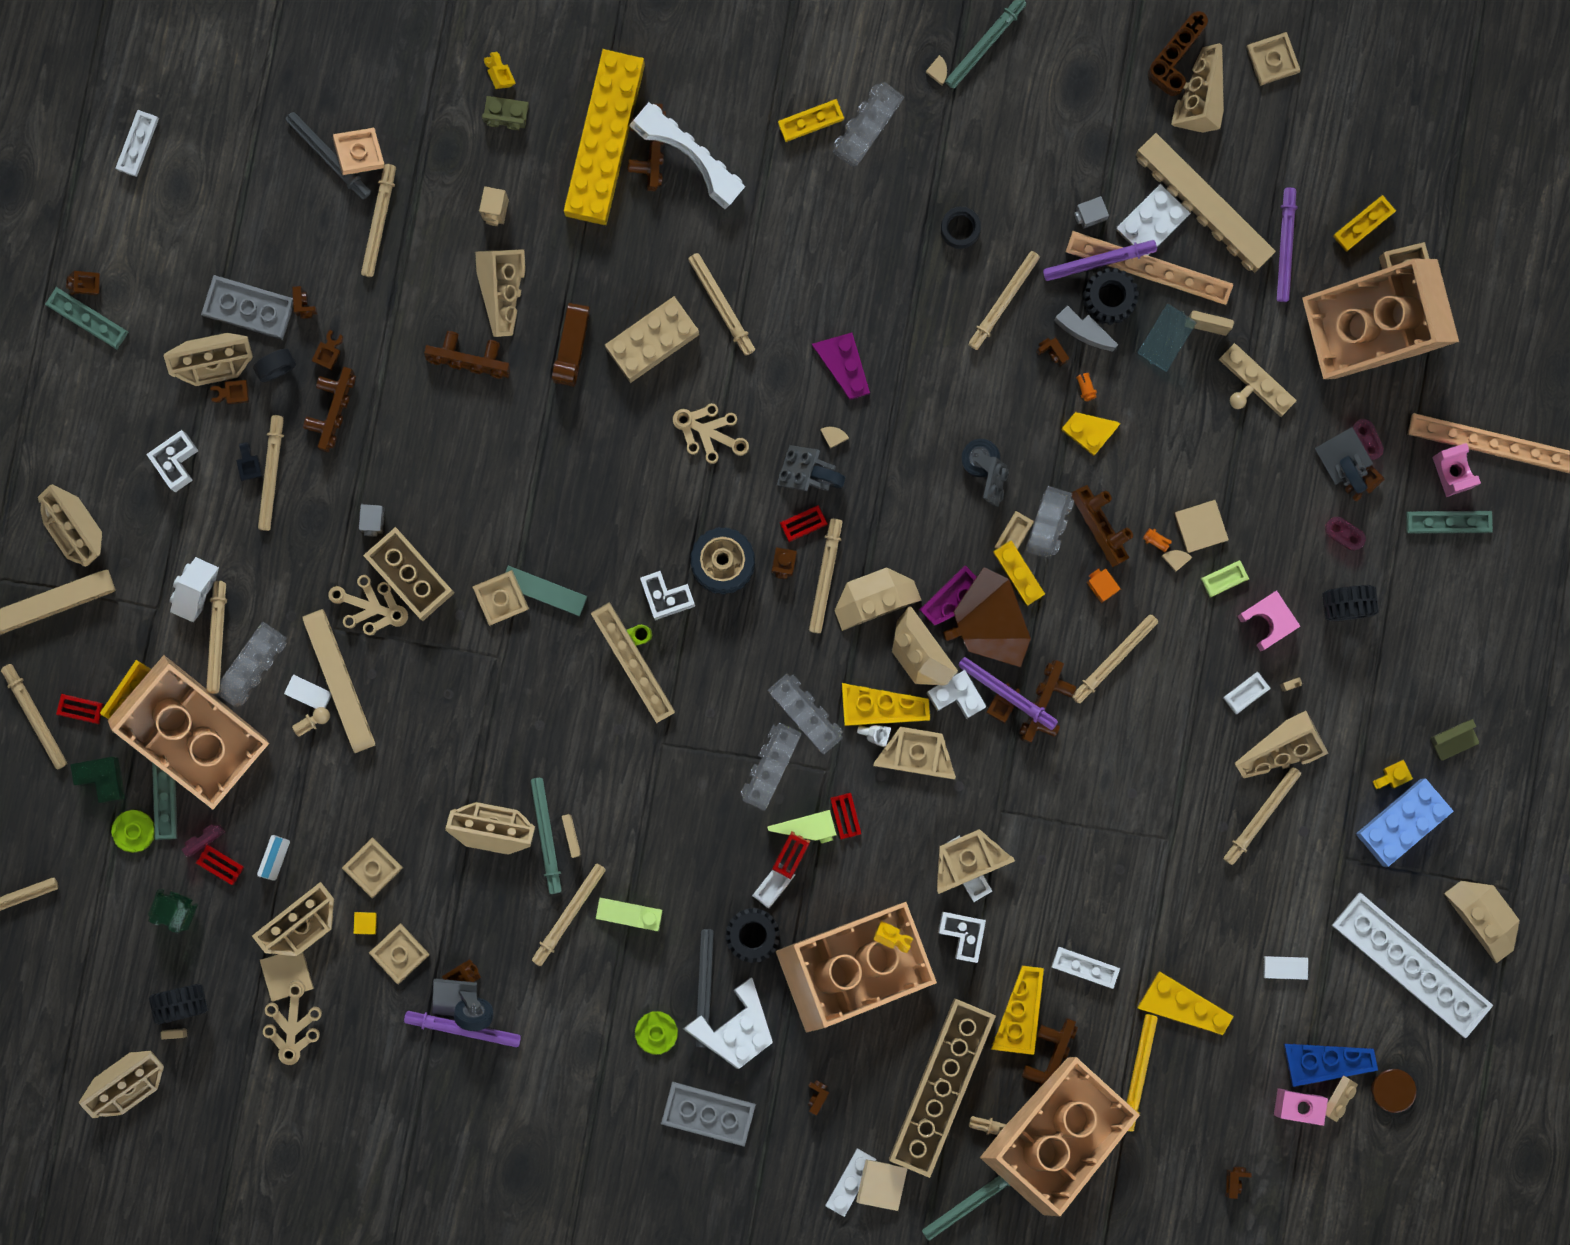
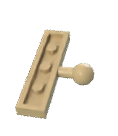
[1219,343,1297,417]

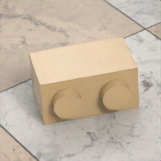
[479,186,509,226]

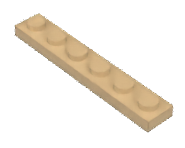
[591,602,675,723]

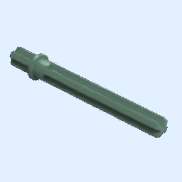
[945,0,1027,89]
[530,778,561,894]
[922,1176,1011,1240]

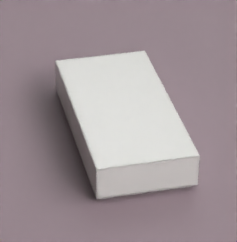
[1223,672,1271,714]
[284,675,332,709]
[752,863,795,909]
[1264,956,1308,980]

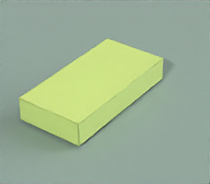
[1201,560,1249,598]

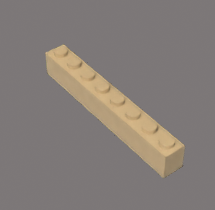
[1136,133,1276,273]

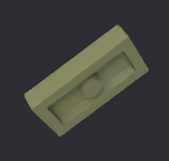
[1430,719,1479,761]

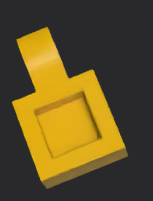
[484,52,516,89]
[1372,760,1413,789]

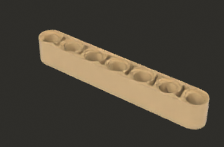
[0,570,116,635]
[303,609,375,753]

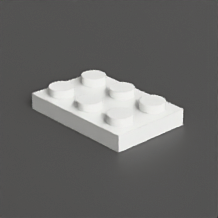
[1115,184,1190,256]

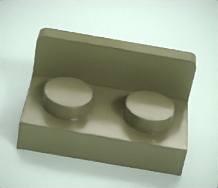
[482,96,529,130]

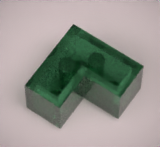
[70,757,125,804]

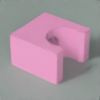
[1432,443,1481,497]
[1237,591,1300,651]
[1274,1089,1328,1126]

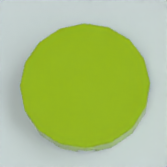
[111,810,155,853]
[635,1011,678,1054]

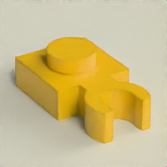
[873,921,913,953]

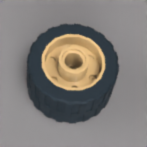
[690,527,755,594]

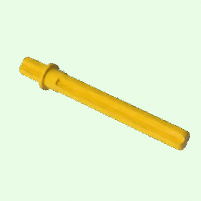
[1126,1014,1158,1132]

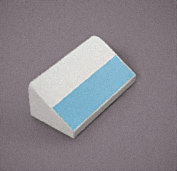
[257,835,290,880]

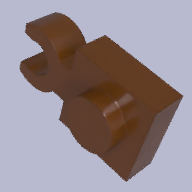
[311,330,344,371]
[210,380,249,404]
[1345,465,1385,502]
[986,683,1019,724]

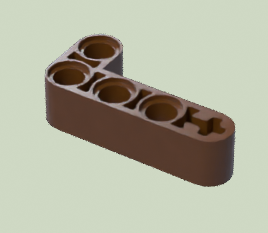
[1148,11,1208,96]
[552,303,590,387]

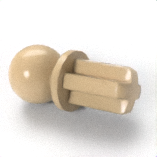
[292,707,330,737]

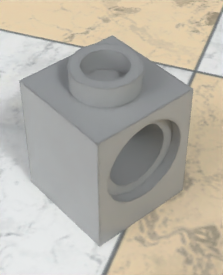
[1074,196,1109,229]
[359,504,385,537]

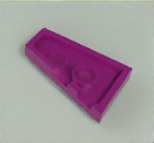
[812,333,870,400]
[919,566,976,625]

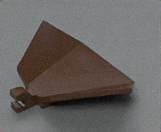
[943,567,1031,667]

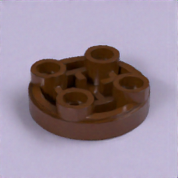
[1371,1069,1416,1113]

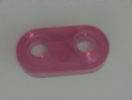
[1353,419,1384,461]
[1325,517,1366,551]

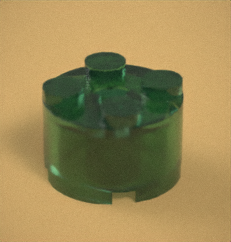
[148,889,198,933]

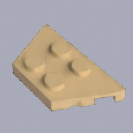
[873,727,956,780]
[937,829,1015,894]

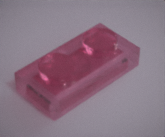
[181,824,226,857]

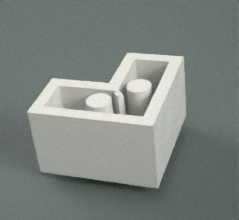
[146,430,198,492]
[170,557,219,622]
[640,571,695,620]
[927,670,986,719]
[938,912,986,963]

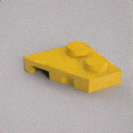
[1061,412,1120,456]

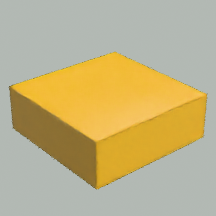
[354,912,377,934]

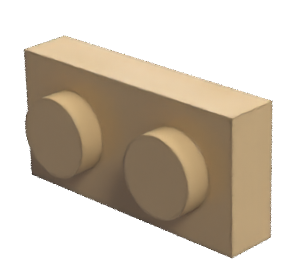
[1325,1076,1358,1122]

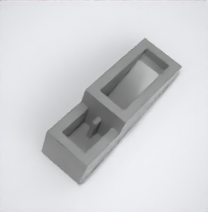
[1054,306,1118,351]

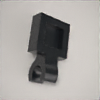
[236,442,263,481]

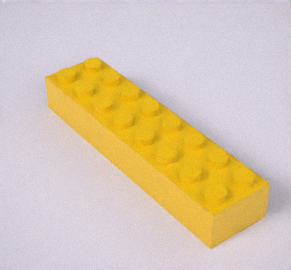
[564,49,645,226]

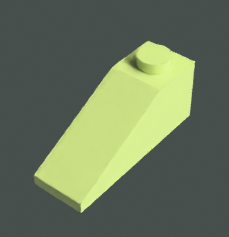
[767,810,836,844]
[596,898,663,931]

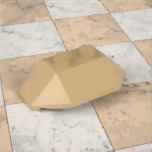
[164,333,253,386]
[38,484,102,567]
[835,567,922,631]
[892,607,958,685]
[446,802,535,855]
[1444,881,1520,963]
[252,882,334,956]
[79,1051,164,1118]

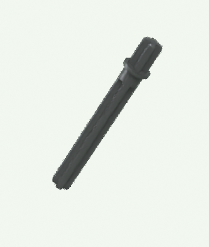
[285,112,371,199]
[696,929,714,1048]

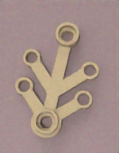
[673,403,749,464]
[329,575,408,636]
[263,980,322,1065]

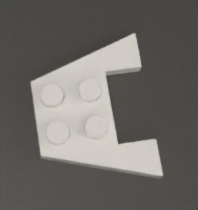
[683,977,773,1069]

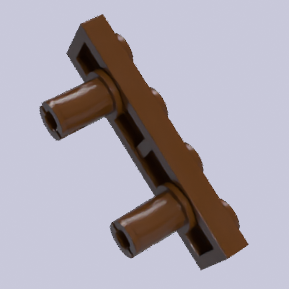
[628,103,666,191]
[424,331,510,379]
[303,366,356,453]
[1070,485,1133,567]
[1019,660,1076,742]
[1022,1018,1078,1087]

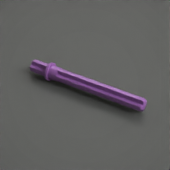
[1277,187,1298,302]
[1043,240,1157,281]
[959,657,1058,730]
[404,1011,521,1047]

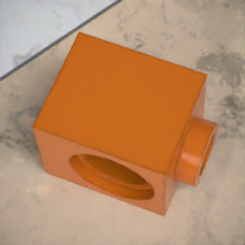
[1087,569,1120,603]

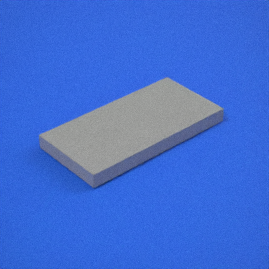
[201,275,293,340]
[661,1081,756,1147]

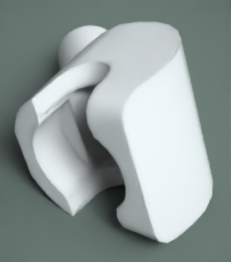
[857,725,891,747]

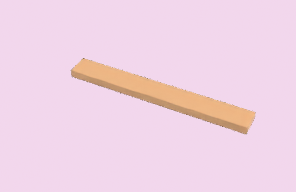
[1066,231,1233,305]
[1407,413,1570,474]

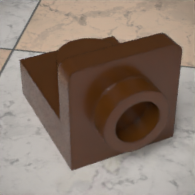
[66,270,100,295]
[292,286,317,319]
[1036,337,1070,367]
[771,547,797,579]
[442,959,481,982]
[808,1080,829,1116]
[1225,1167,1252,1199]

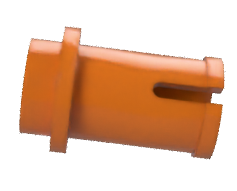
[1076,373,1097,401]
[1143,528,1172,553]

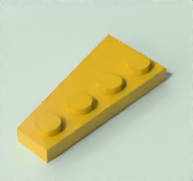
[842,683,930,726]
[991,966,1044,1055]
[1137,971,1234,1035]

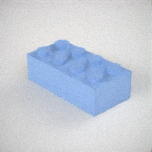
[1356,778,1454,867]

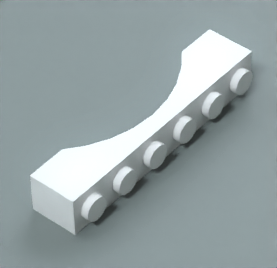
[629,102,745,209]

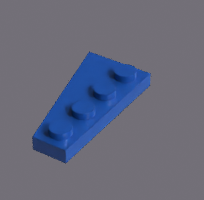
[1283,1044,1378,1087]

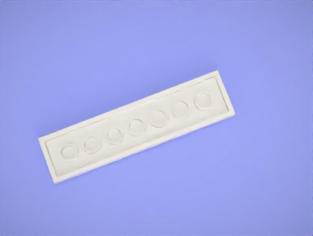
[1332,893,1493,1038]

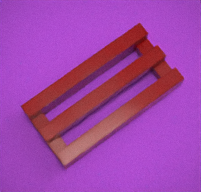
[780,505,827,542]
[56,694,104,724]
[830,793,861,839]
[772,831,810,879]
[196,845,244,885]

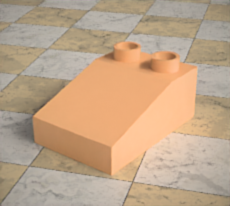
[1302,258,1459,379]
[108,655,269,809]
[776,902,937,1033]
[980,1057,1140,1217]

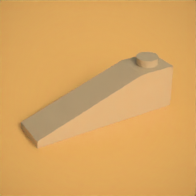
[1172,43,1224,133]
[476,250,525,337]
[1235,711,1328,778]

